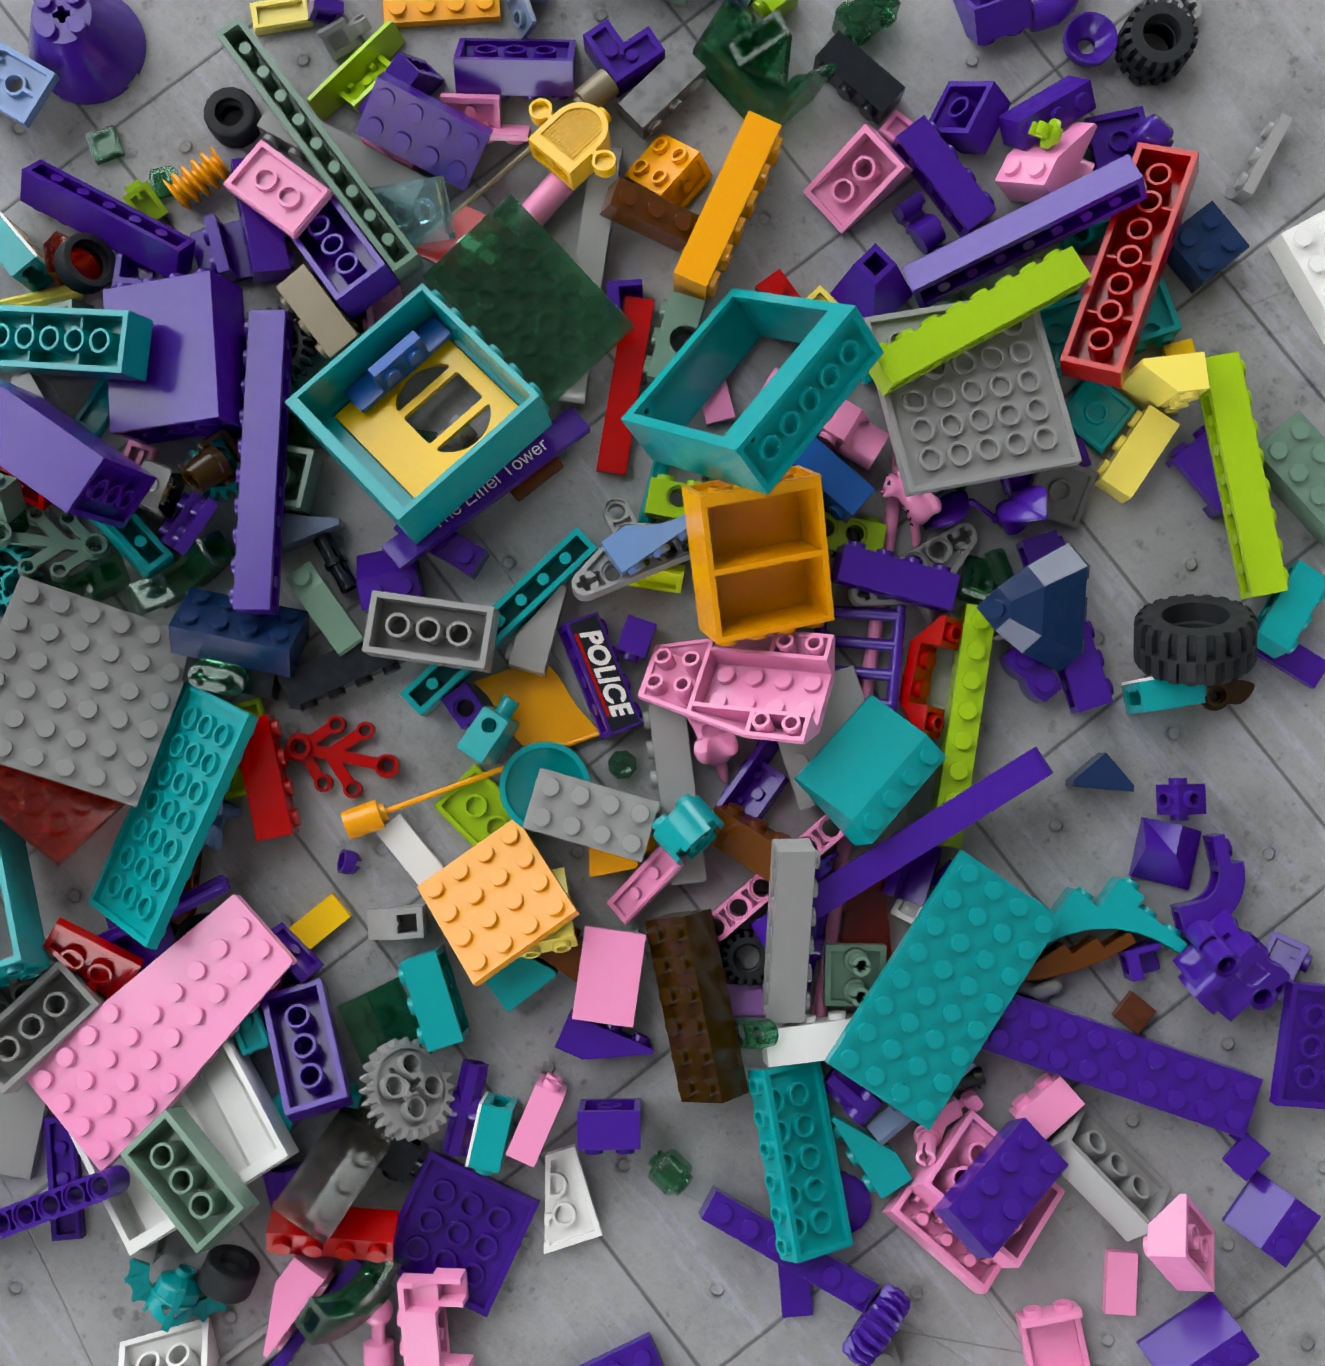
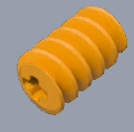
[163,146,229,210]

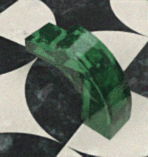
[126,530,236,615]
[294,1254,403,1345]

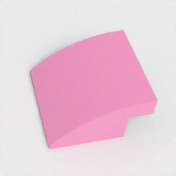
[882,1110,1065,1294]

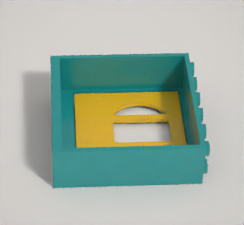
[285,283,552,545]

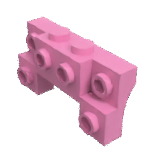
[397,1267,475,1366]

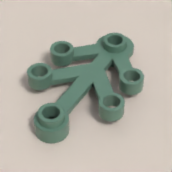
[0,506,111,583]

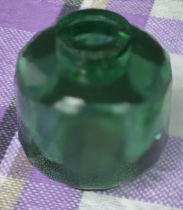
[648,1149,694,1196]

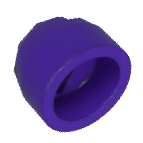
[337,849,362,874]

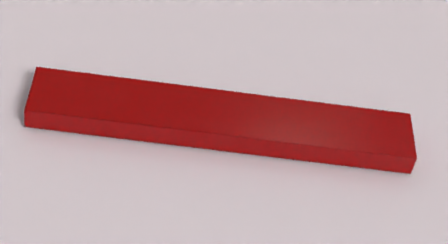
[596,295,655,476]

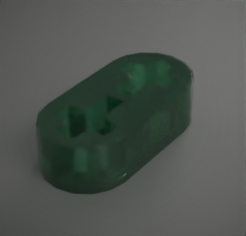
[187,659,249,696]

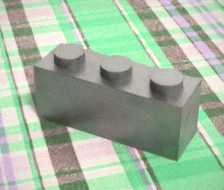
[618,43,706,140]

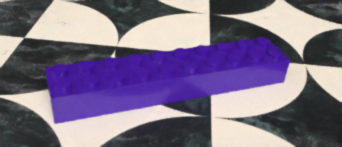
[981,993,1263,1139]

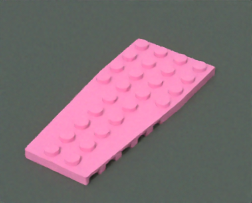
[26,894,297,1171]

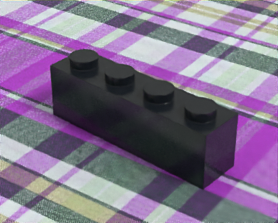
[277,641,406,712]

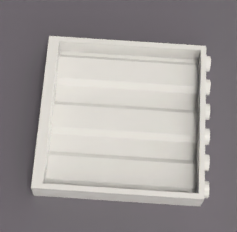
[69,1035,299,1256]

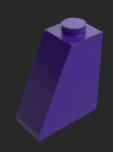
[358,52,445,114]

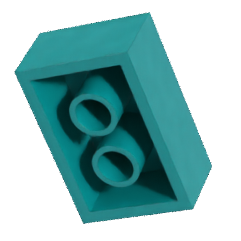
[398,944,471,1052]

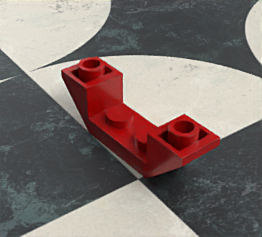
[899,615,963,739]

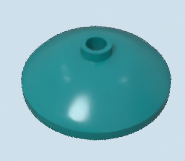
[499,742,590,832]

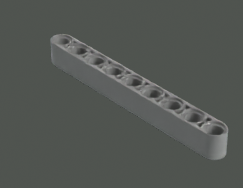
[555,146,623,404]

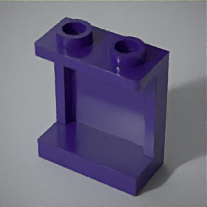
[1165,424,1266,518]

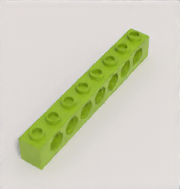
[643,474,887,555]

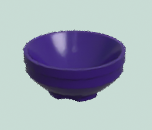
[1062,12,1118,68]

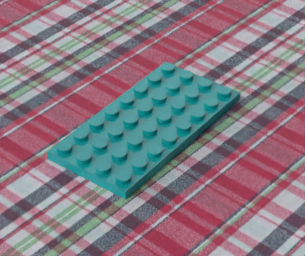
[87,682,259,950]
[824,850,1062,1130]

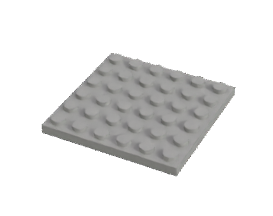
[863,300,1082,497]
[0,575,187,808]

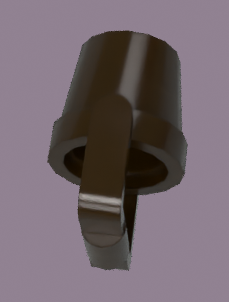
[180,429,241,494]

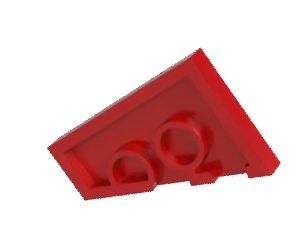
[43,917,145,999]

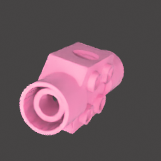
[760,367,889,470]

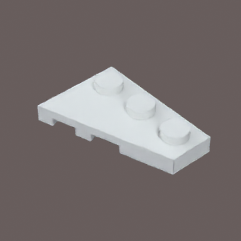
[544,1144,603,1254]

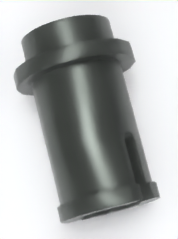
[952,1066,986,1094]

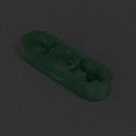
[733,1016,779,1050]

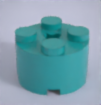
[652,793,724,865]

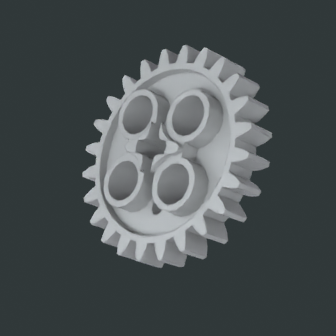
[359,1037,455,1142]

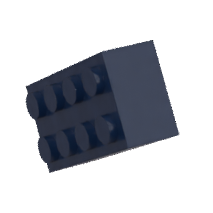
[168,587,309,678]

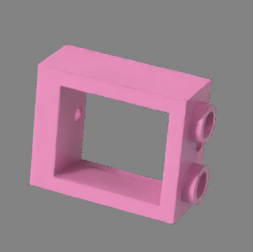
[505,1072,568,1167]

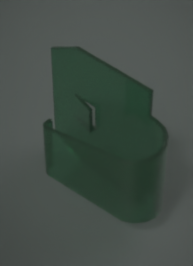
[149,165,178,199]

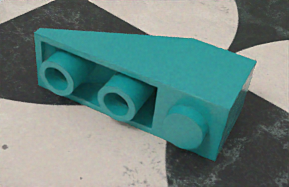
[830,1111,913,1199]

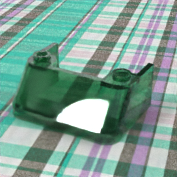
[692,0,837,126]

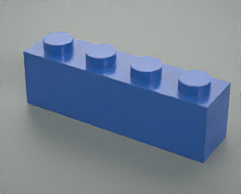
[792,437,876,524]

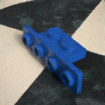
[345,316,452,413]

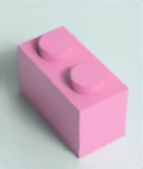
[1008,1072,1085,1140]

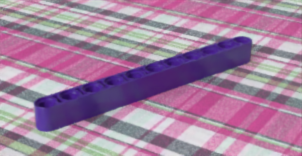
[750,747,1054,948]

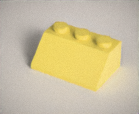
[1116,352,1210,416]

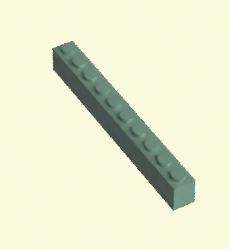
[215,16,424,283]

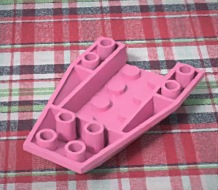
[638,631,835,745]

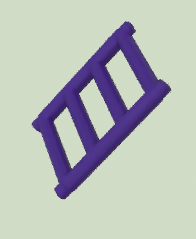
[815,605,906,713]

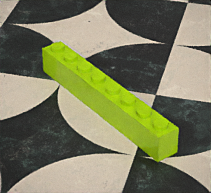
[868,246,1092,396]
[1199,351,1289,600]
[930,604,994,849]

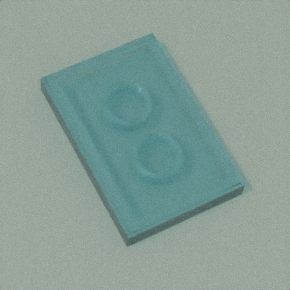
[370,175,456,245]

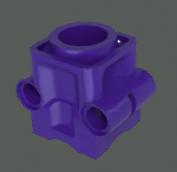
[1172,909,1291,1022]

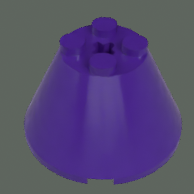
[28,0,146,105]

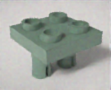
[823,943,887,1007]

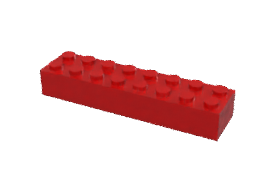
[1060,142,1199,389]

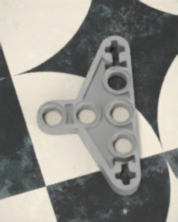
[571,498,690,601]
[847,523,978,626]

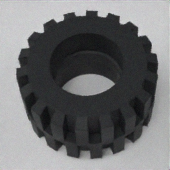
[1115,0,1199,86]

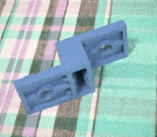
[0,41,60,129]

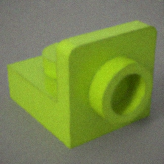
[122,179,169,220]

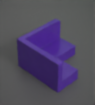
[583,19,665,98]

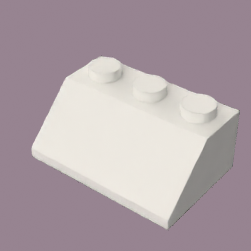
[118,1317,221,1366]

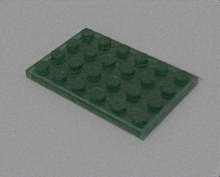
[423,193,635,408]

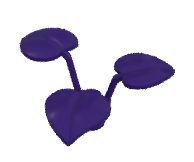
[923,478,1048,535]

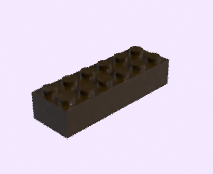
[644,909,749,1103]

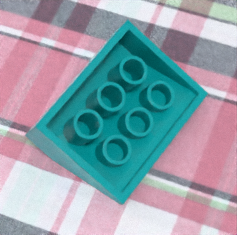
[794,695,946,846]

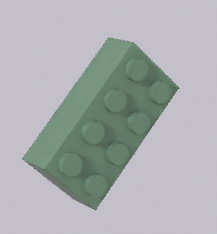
[1258,411,1325,545]
[120,1106,260,1254]

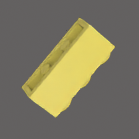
[1094,405,1180,504]

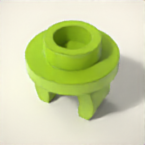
[1028,118,1063,150]

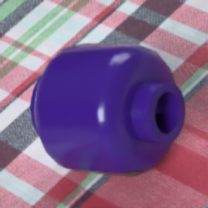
[1128,114,1174,151]

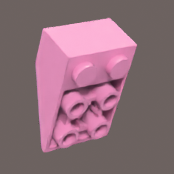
[263,1254,338,1358]

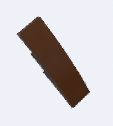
[1024,930,1136,981]

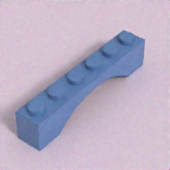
[601,514,688,576]

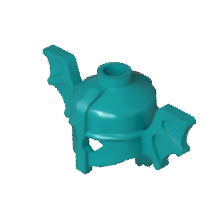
[124,1258,227,1332]

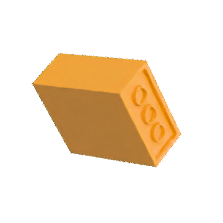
[681,465,835,646]

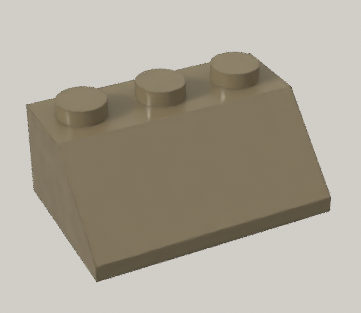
[276,264,365,360]

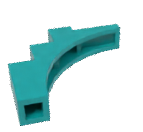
[1032,876,1187,954]

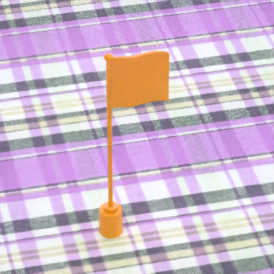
[341,665,600,840]

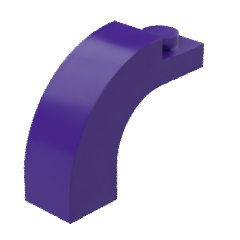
[1170,833,1245,937]

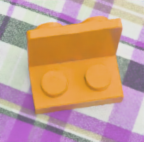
[624,133,713,208]

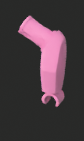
[913,1089,983,1166]

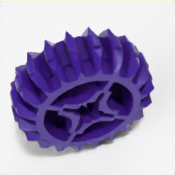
[842,1283,910,1366]

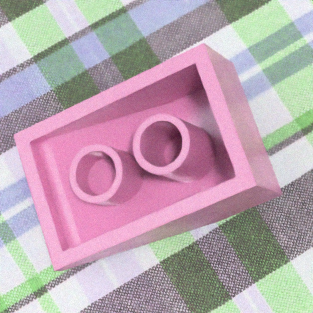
[995,122,1097,203]
[803,124,913,234]

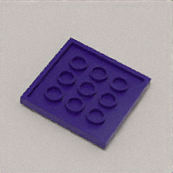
[1269,980,1325,1109]
[376,1148,540,1317]

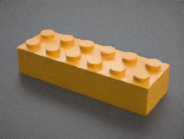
[673,111,784,304]

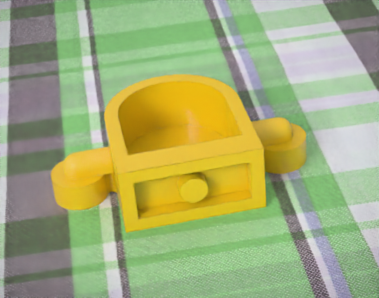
[528,98,617,191]

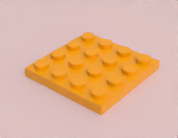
[417,819,580,987]

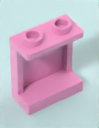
[1015,1299,1090,1366]

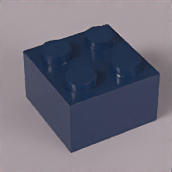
[1166,201,1250,293]

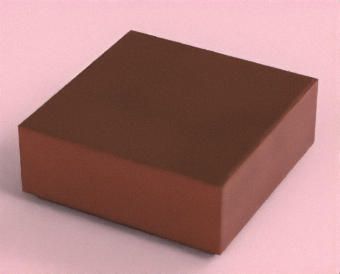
[1111,990,1156,1035]

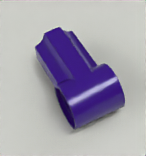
[823,1068,883,1127]

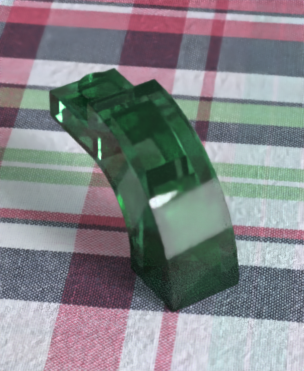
[45,553,131,602]

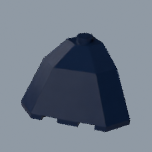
[976,543,1090,672]

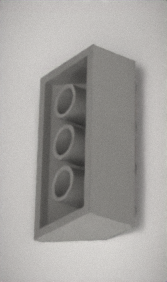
[1046,1099,1170,1242]

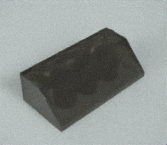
[271,1107,396,1244]

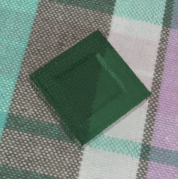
[85,125,125,165]

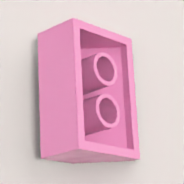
[1143,1194,1215,1292]

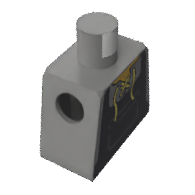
[137,460,186,522]

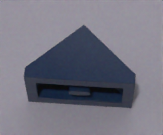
[1065,752,1134,792]

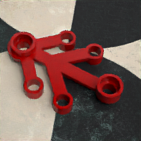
[285,715,401,798]

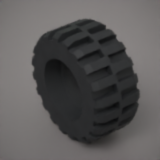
[1134,594,1258,686]

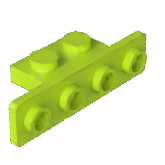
[306,20,406,121]

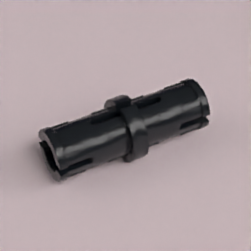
[313,533,357,594]

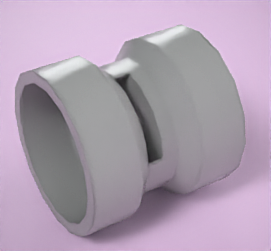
[436,414,477,452]

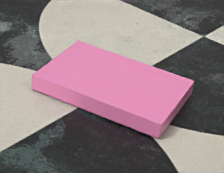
[223,139,333,241]
[572,926,646,1028]

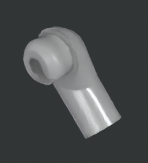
[1016,975,1063,1001]

